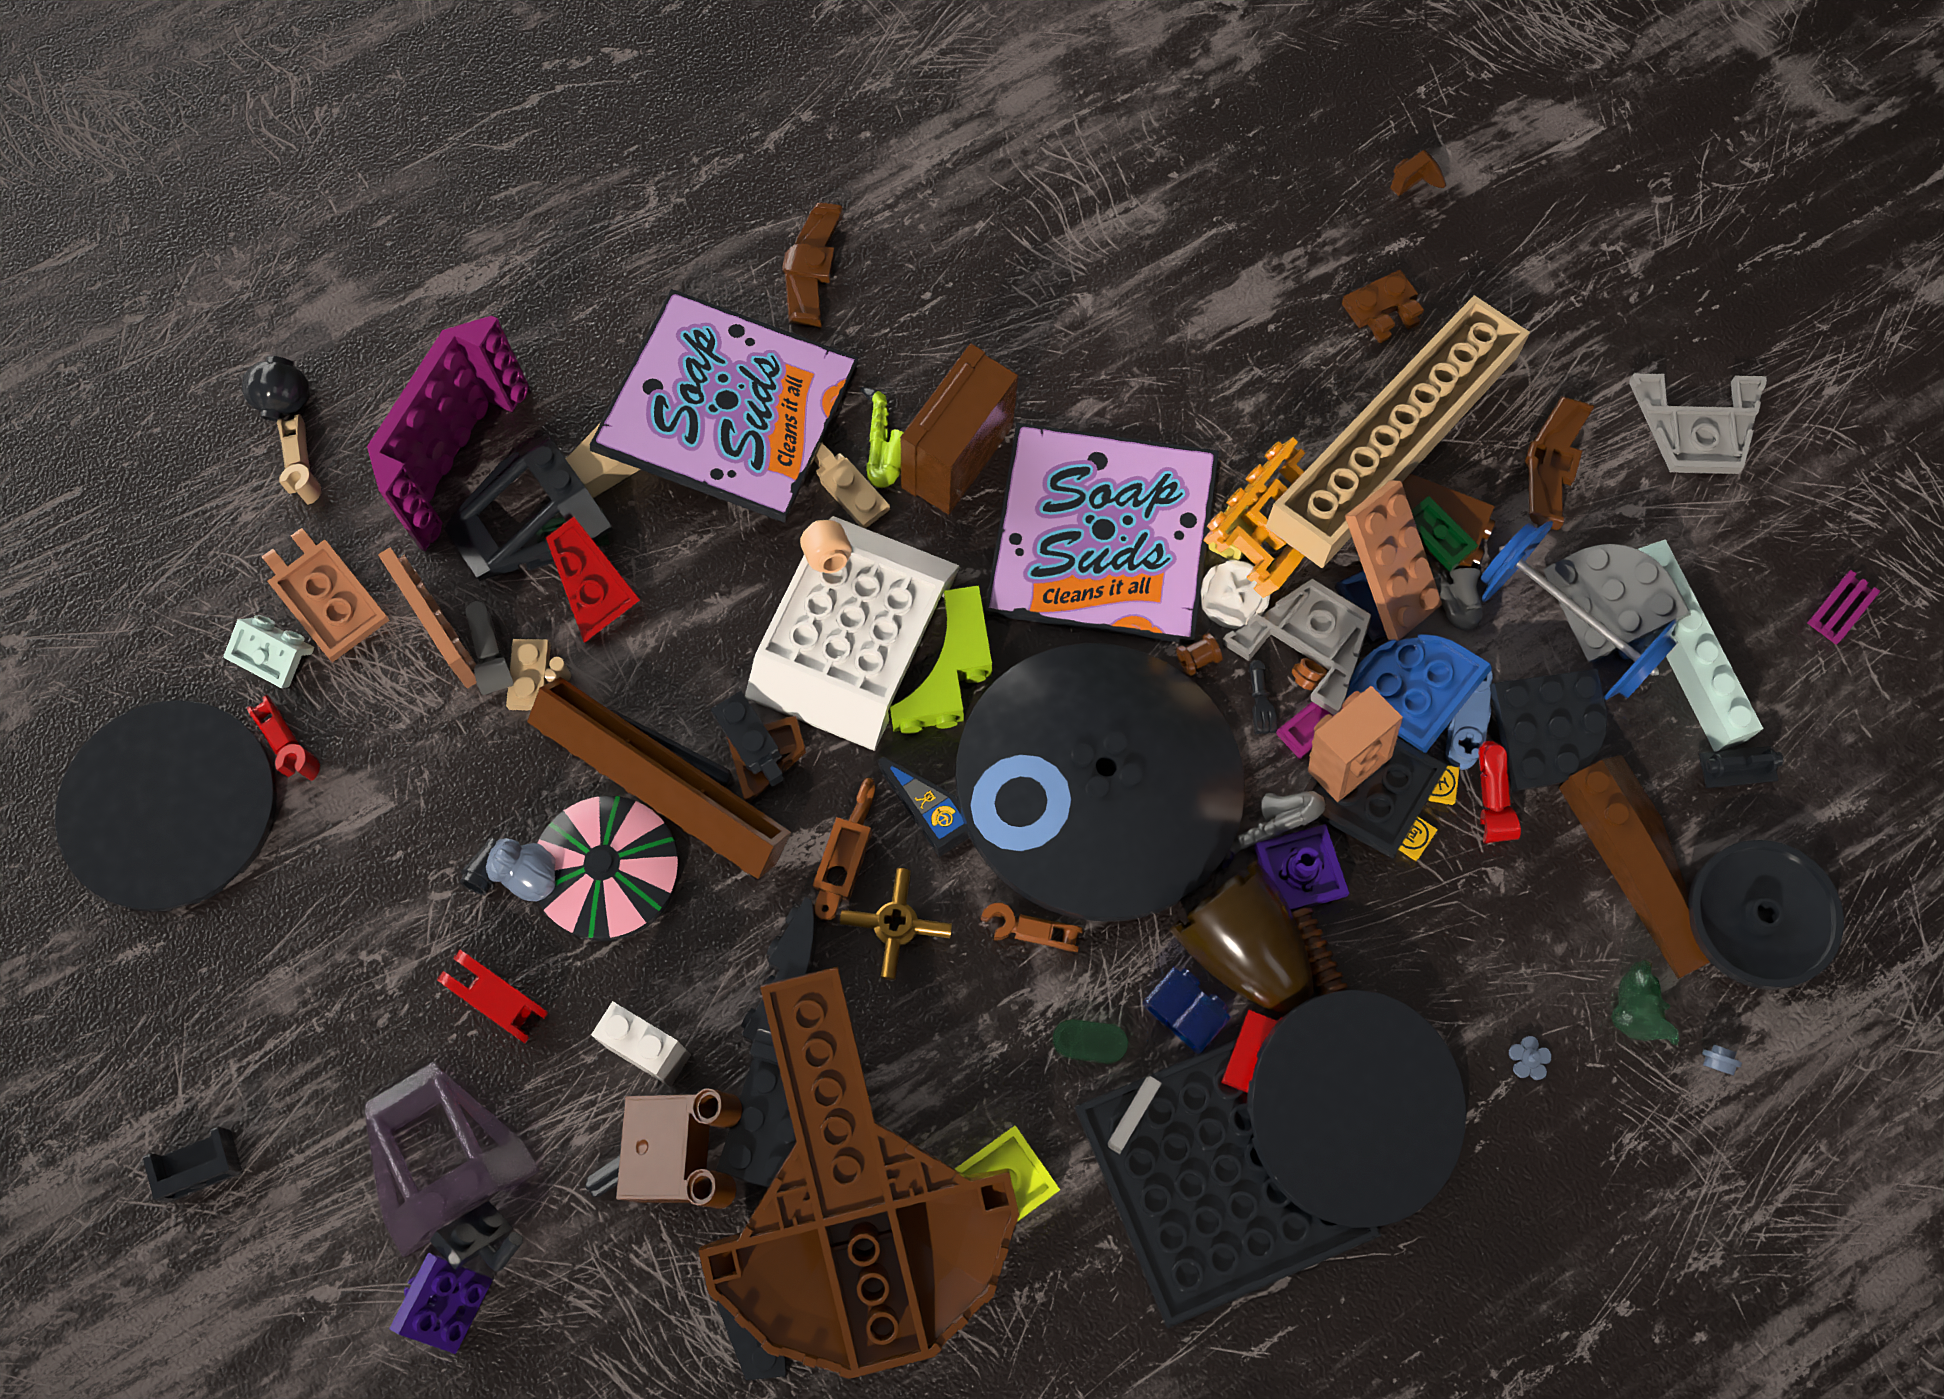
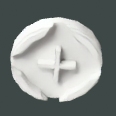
[1200,560,1270,629]

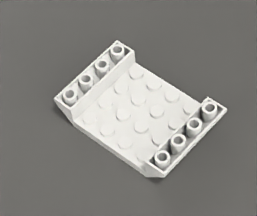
[745,516,960,751]

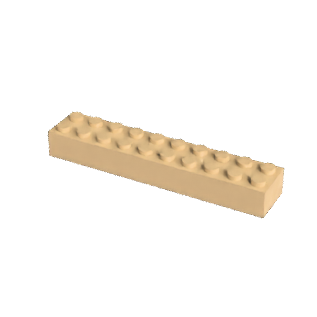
[1266,295,1530,568]

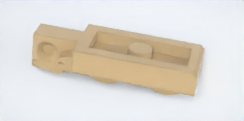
[814,443,890,529]

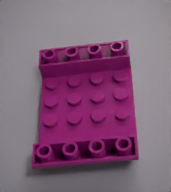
[367,315,529,551]

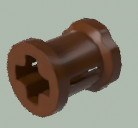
[1176,633,1222,676]

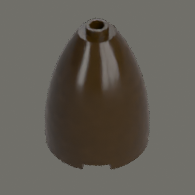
[1169,860,1314,1015]

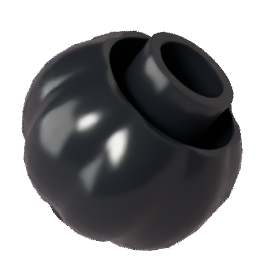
[242,356,309,422]

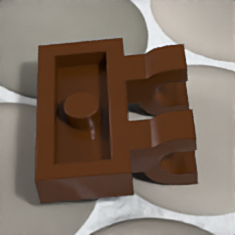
[1342,269,1424,344]

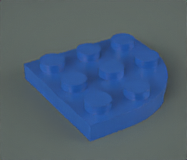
[1345,635,1492,753]

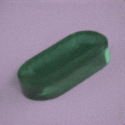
[1053,1019,1128,1064]

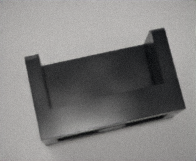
[143,1126,243,1203]

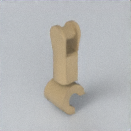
[277,414,321,505]

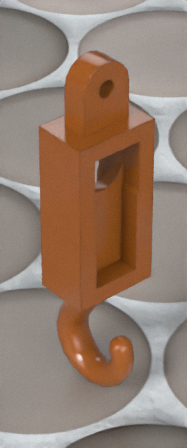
[813,778,875,921]

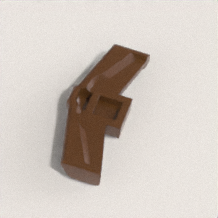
[782,203,844,327]
[1525,396,1594,530]

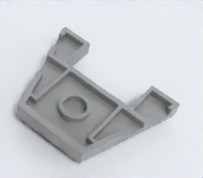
[1629,373,1767,474]
[1223,579,1371,715]

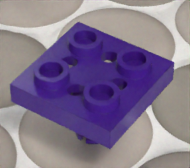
[1254,824,1349,912]
[389,1252,493,1354]

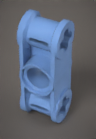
[1445,671,1493,770]

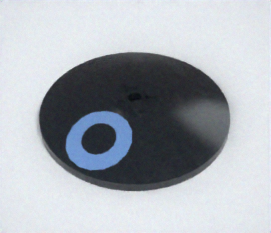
[955,643,1245,922]

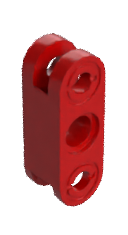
[437,950,548,1044]

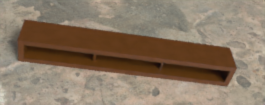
[527,677,791,879]

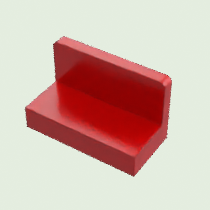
[1221,1010,1282,1093]

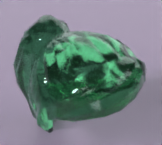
[1610,959,1679,1045]

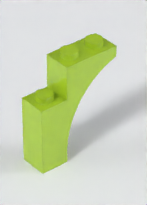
[890,586,992,734]

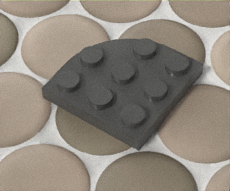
[1543,544,1691,663]

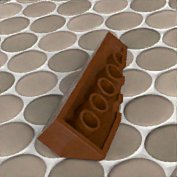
[1559,755,1710,979]

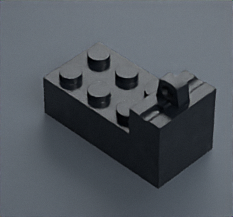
[716,1017,797,1189]

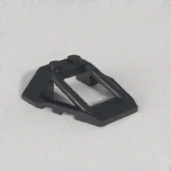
[444,432,613,581]

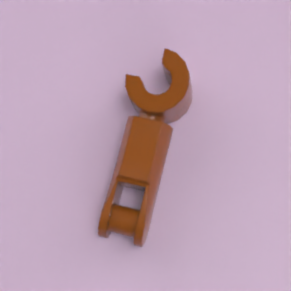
[980,903,1083,952]

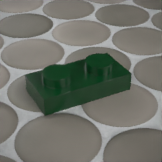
[1411,496,1479,572]

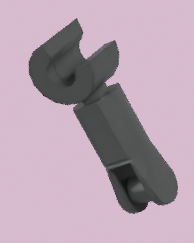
[466,601,514,695]

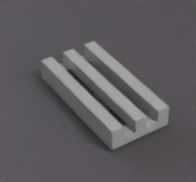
[1108,1076,1161,1154]

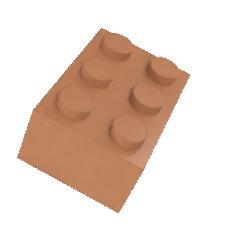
[1308,686,1403,802]

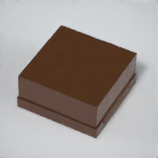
[900,343,1018,515]

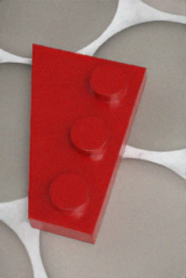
[546,517,640,643]

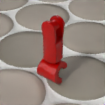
[247,695,320,781]
[1478,741,1521,844]

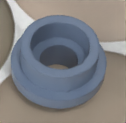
[1702,1045,1742,1076]

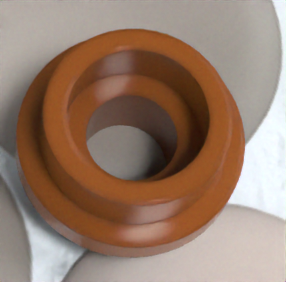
[1292,658,1327,690]

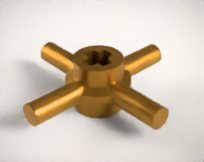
[840,868,952,980]

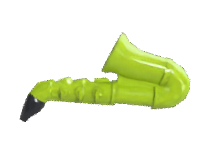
[860,387,904,488]

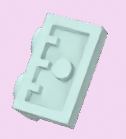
[223,615,314,688]

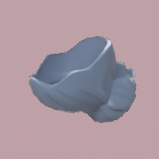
[486,838,555,901]

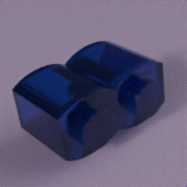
[1142,967,1231,1055]

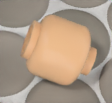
[801,520,852,573]

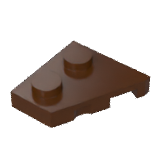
[727,715,806,803]

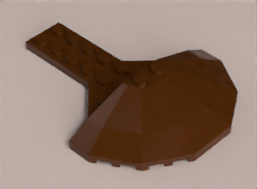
[698,966,1020,1379]

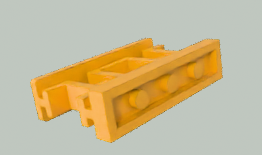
[1203,437,1306,598]

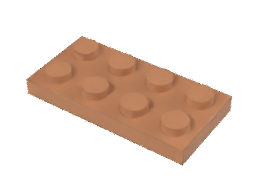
[1345,480,1442,641]
[378,547,477,689]

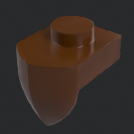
[1390,150,1446,196]

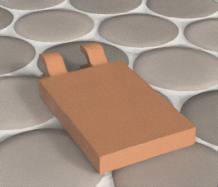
[262,528,390,663]

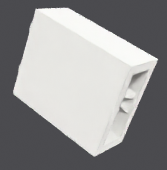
[591,1001,691,1087]

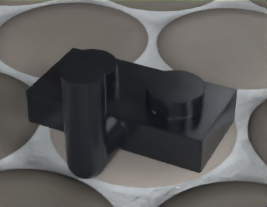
[429,1200,523,1271]

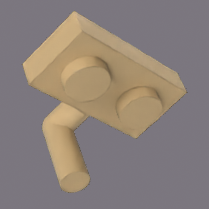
[506,639,571,710]

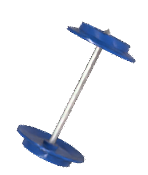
[1481,520,1678,701]

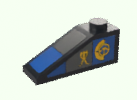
[878,757,970,857]

